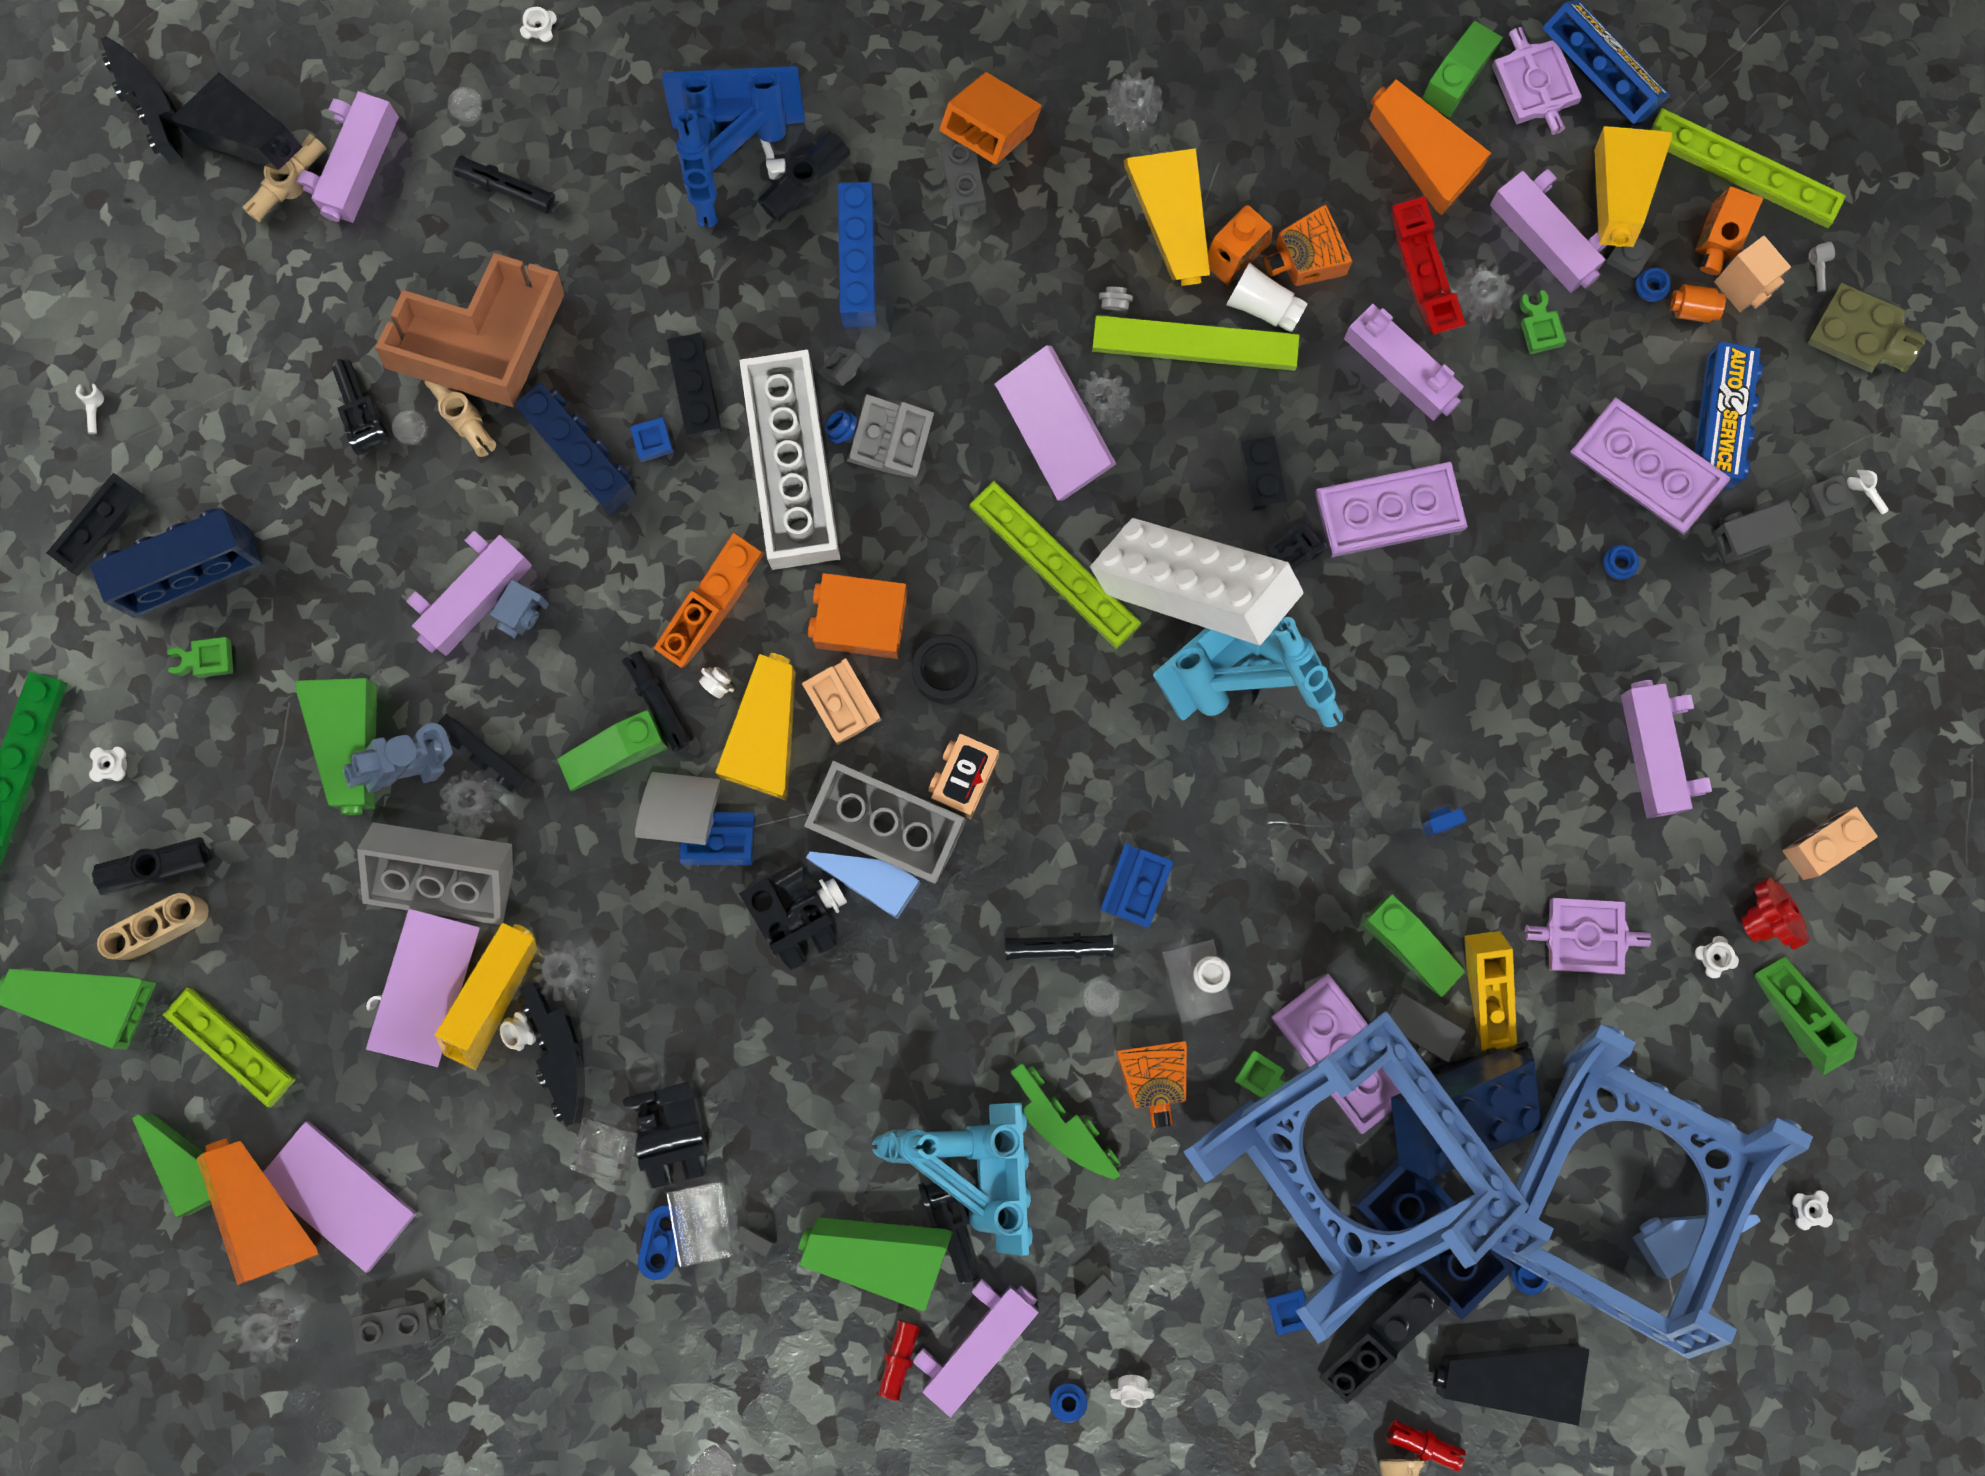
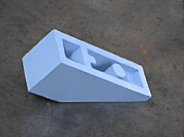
[806,852,921,919]
[1632,1213,1761,1279]

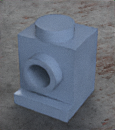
[490,579,549,639]

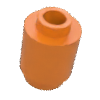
[1670,284,1726,323]

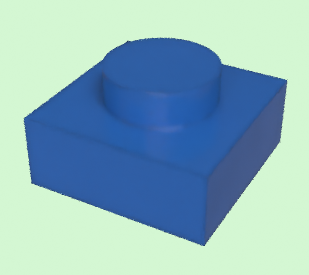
[630,417,674,462]
[1422,806,1467,838]
[1266,1288,1307,1336]

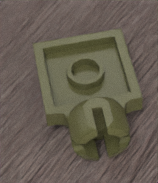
[1807,283,1926,373]

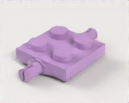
[1492,27,1582,135]
[1524,898,1651,975]

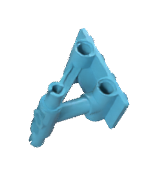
[1153,617,1343,727]
[872,1103,1033,1256]

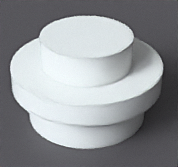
[1193,956,1230,993]

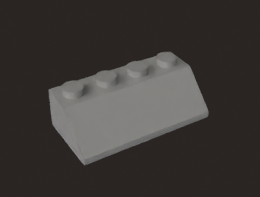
[804,761,967,884]
[357,822,513,925]

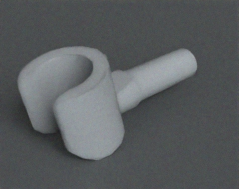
[1808,242,1835,292]

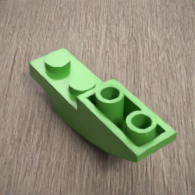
[1011,1063,1121,1180]

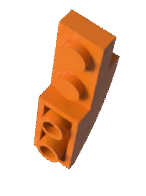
[653,533,765,668]

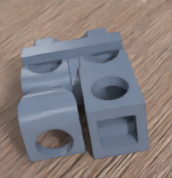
[343,723,453,793]

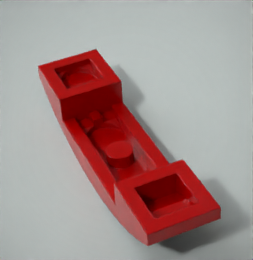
[1391,196,1466,336]

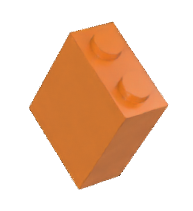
[939,72,1042,165]
[808,573,908,659]

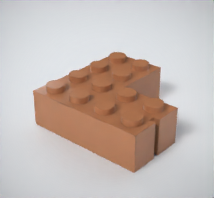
[375,253,565,408]

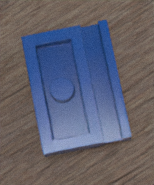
[679,812,755,865]
[1100,843,1174,929]

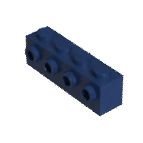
[514,383,636,516]

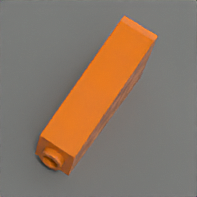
[1369,79,1491,215]
[197,1138,318,1285]

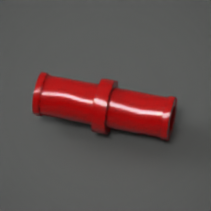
[877,1320,921,1401]
[1386,1419,1466,1473]

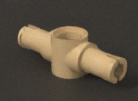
[242,134,327,223]
[424,381,496,457]

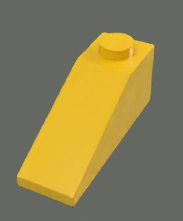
[1465,931,1517,1051]

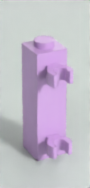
[297,91,399,223]
[1490,169,1607,293]
[1344,304,1464,421]
[406,531,532,656]
[1621,680,1712,819]
[913,1279,1039,1418]

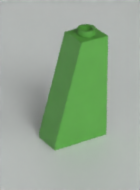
[295,678,377,816]
[0,969,157,1049]
[798,1217,953,1312]

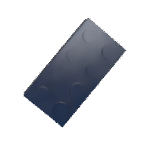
[89,508,263,618]
[1391,1049,1541,1180]
[1350,1158,1516,1320]

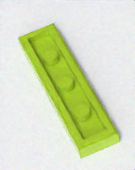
[163,987,296,1107]

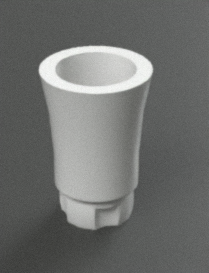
[1226,262,1308,332]

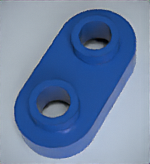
[638,1205,686,1280]

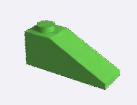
[1422,21,1503,118]
[557,710,668,791]
[1360,894,1466,998]
[1755,957,1858,1076]
[132,1114,211,1217]

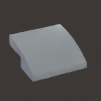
[846,394,934,478]
[635,772,721,845]

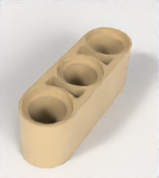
[97,893,209,961]

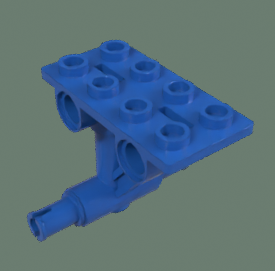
[662,66,805,228]

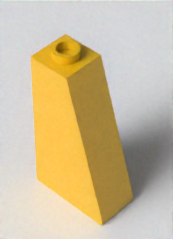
[1594,126,1672,247]
[1124,148,1210,286]
[715,653,796,800]
[434,923,537,1071]

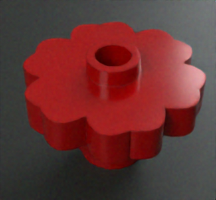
[1741,877,1810,950]

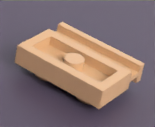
[802,658,881,745]

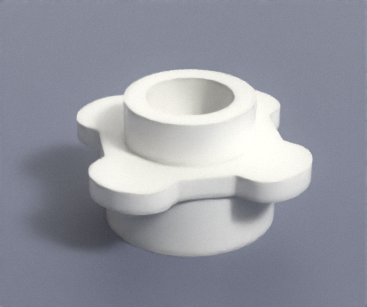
[520,7,557,42]
[699,667,735,698]
[89,747,127,782]
[817,878,847,913]
[1695,936,1739,978]
[500,1011,536,1051]
[1791,1190,1833,1230]
[1110,1375,1155,1408]

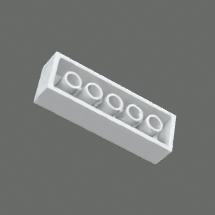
[739,350,841,570]
[1090,518,1304,646]

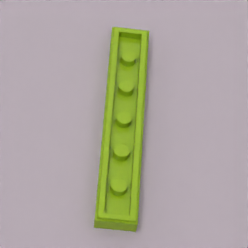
[1650,108,1846,228]
[1092,315,1300,371]
[970,481,1142,650]

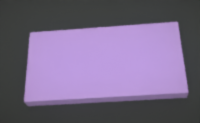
[995,345,1116,501]
[1570,397,1730,535]
[1315,462,1468,557]
[366,909,480,1067]
[1271,974,1401,1134]
[263,1121,417,1273]

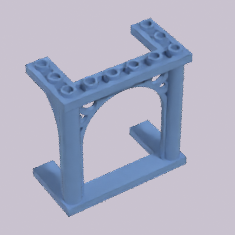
[1184,1011,1530,1343]
[1490,1024,1813,1359]

